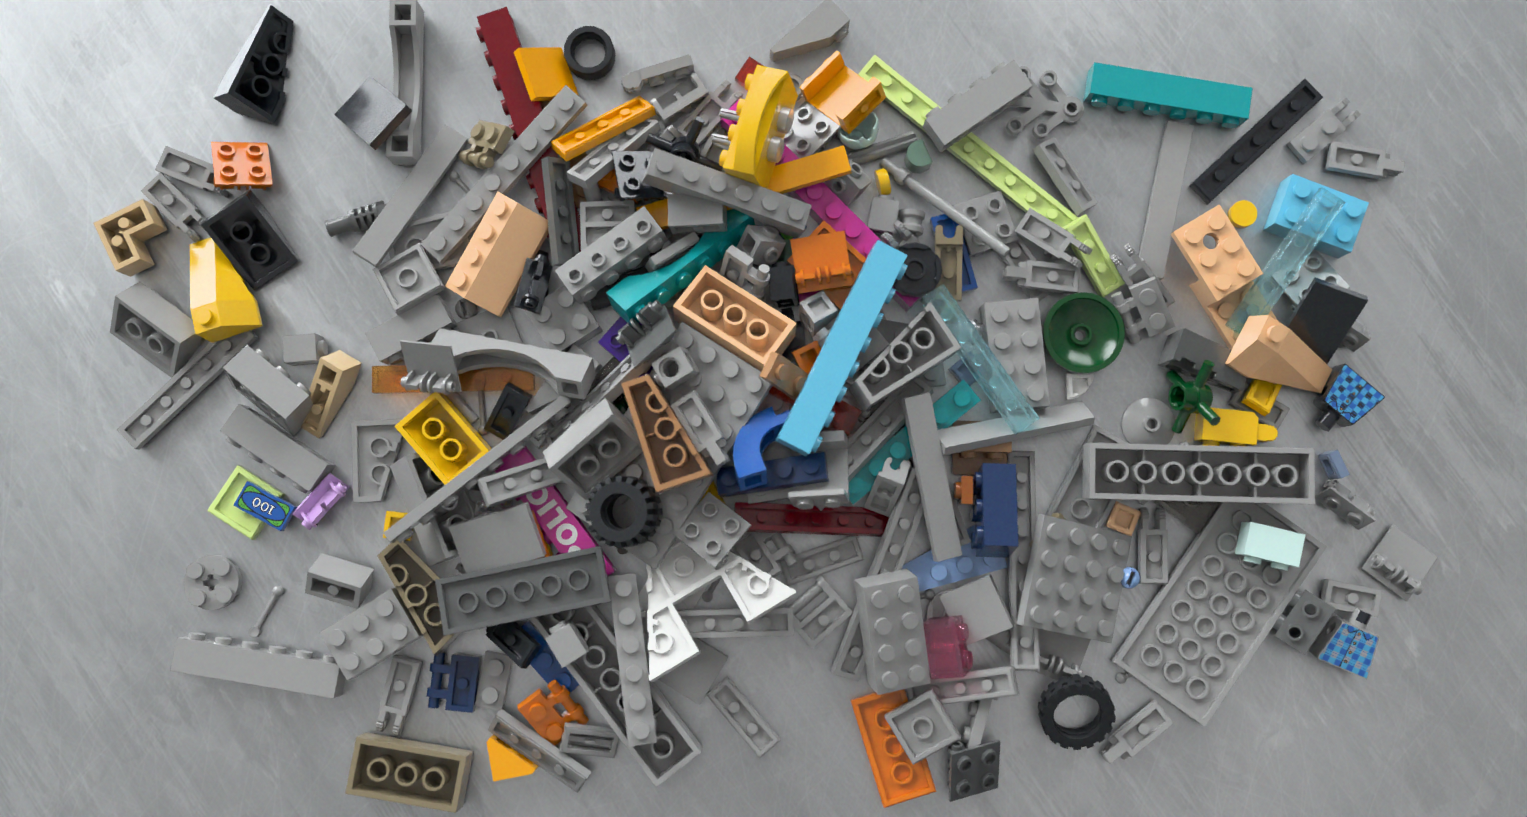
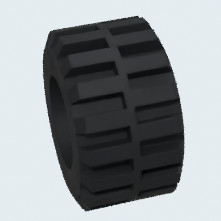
[585,476,663,548]

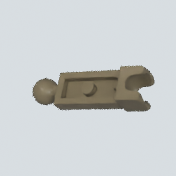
[934,225,963,325]

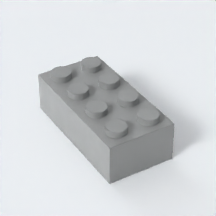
[979,298,1050,413]
[854,569,931,695]

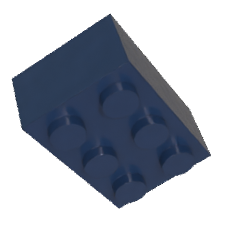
[970,463,1019,558]

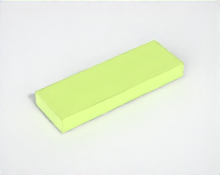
[1063,214,1125,297]

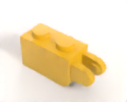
[1194,407,1278,447]

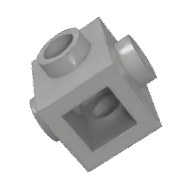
[824,159,872,206]
[737,225,786,265]

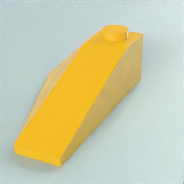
[189,237,263,343]

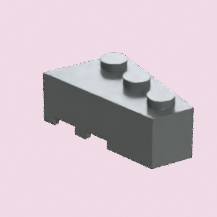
[1158,328,1247,393]

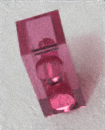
[923,615,973,679]

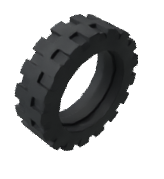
[1038,674,1116,750]

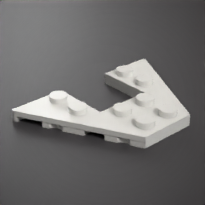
[646,538,797,682]

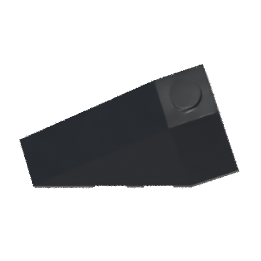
[213,5,293,124]

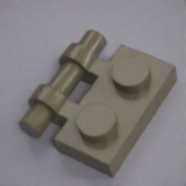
[459,120,514,169]

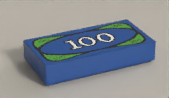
[234,481,297,531]

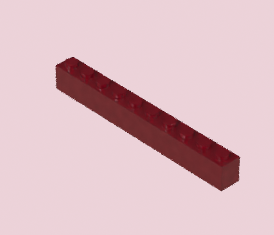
[476,7,581,253]

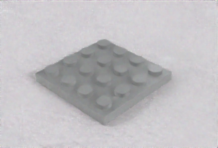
[1016,514,1132,643]

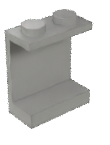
[788,430,849,509]

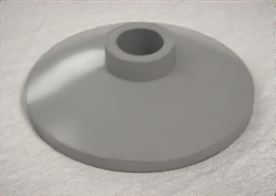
[1121,398,1175,445]

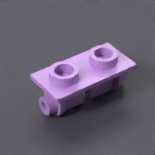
[292,473,350,530]

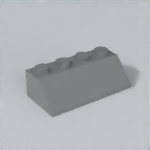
[390,453,479,567]

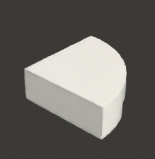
[1065,373,1094,400]

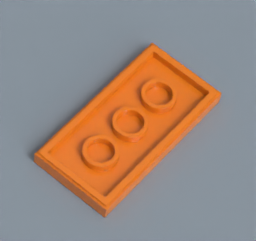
[850,689,937,808]

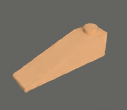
[1225,315,1332,393]

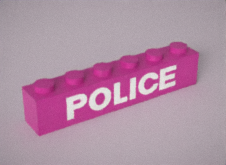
[495,446,617,577]

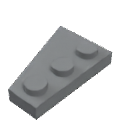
[351,419,403,503]

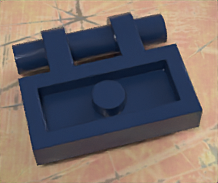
[426,652,481,713]

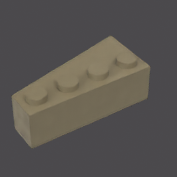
[377,541,461,657]

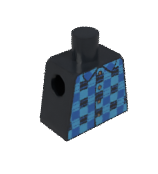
[1313,363,1385,432]

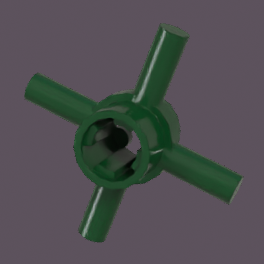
[1166,360,1221,434]

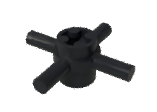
[645,117,723,172]

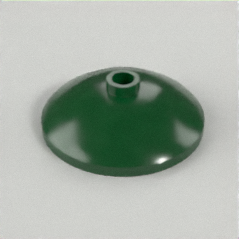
[1042,292,1125,374]

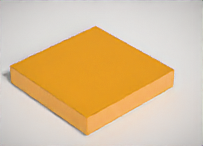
[514,47,579,101]

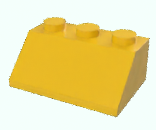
[394,392,492,485]

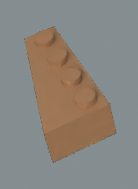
[621,375,714,493]

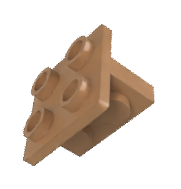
[952,420,1012,475]

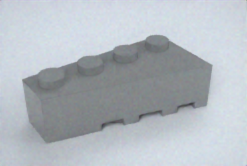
[849,302,961,412]

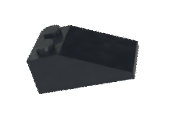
[201,189,299,290]

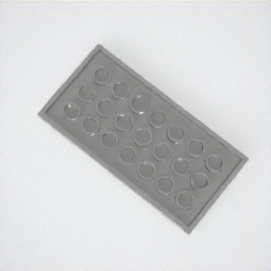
[566,322,773,569]
[1111,502,1327,727]

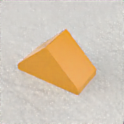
[487,735,539,782]

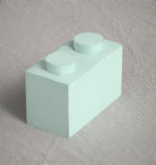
[1235,522,1305,571]

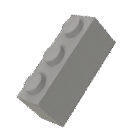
[365,294,457,365]

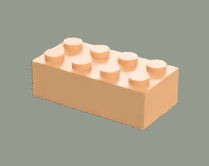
[673,265,796,372]

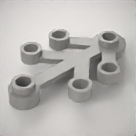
[1006,66,1084,139]

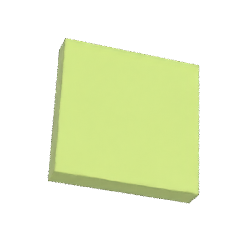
[207,465,285,540]

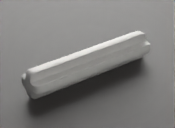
[846,131,917,165]

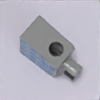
[1309,607,1379,679]

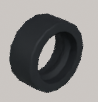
[564,26,615,80]

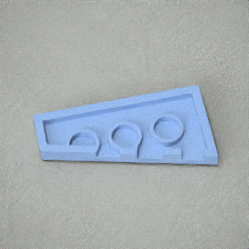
[901,525,1008,592]

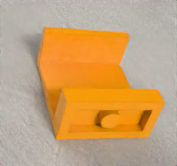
[800,51,886,134]

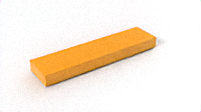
[551,96,656,162]

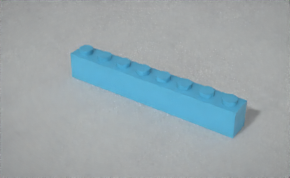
[776,240,908,456]

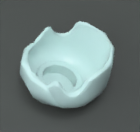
[838,111,879,150]

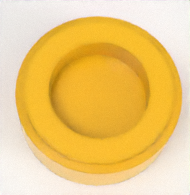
[874,168,891,195]
[1228,200,1257,228]

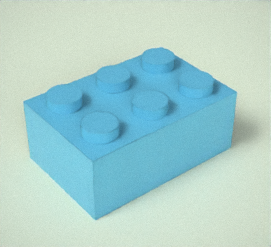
[1263,174,1369,258]

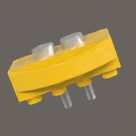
[711,65,798,188]

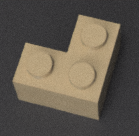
[93,199,168,277]

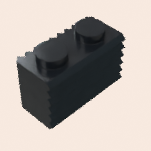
[769,262,799,309]

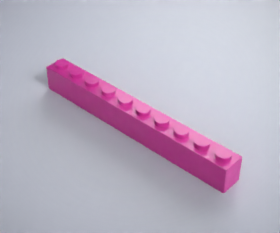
[720,99,923,312]

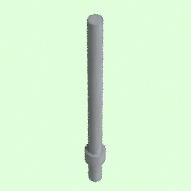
[879,157,1010,257]

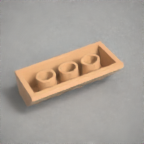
[445,192,549,317]

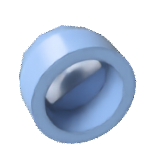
[1121,567,1140,589]

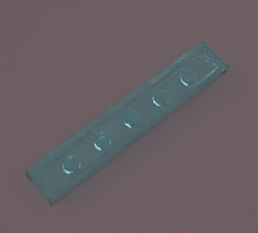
[1225,187,1346,335]
[920,284,1040,435]

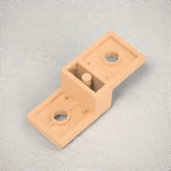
[1171,204,1278,349]

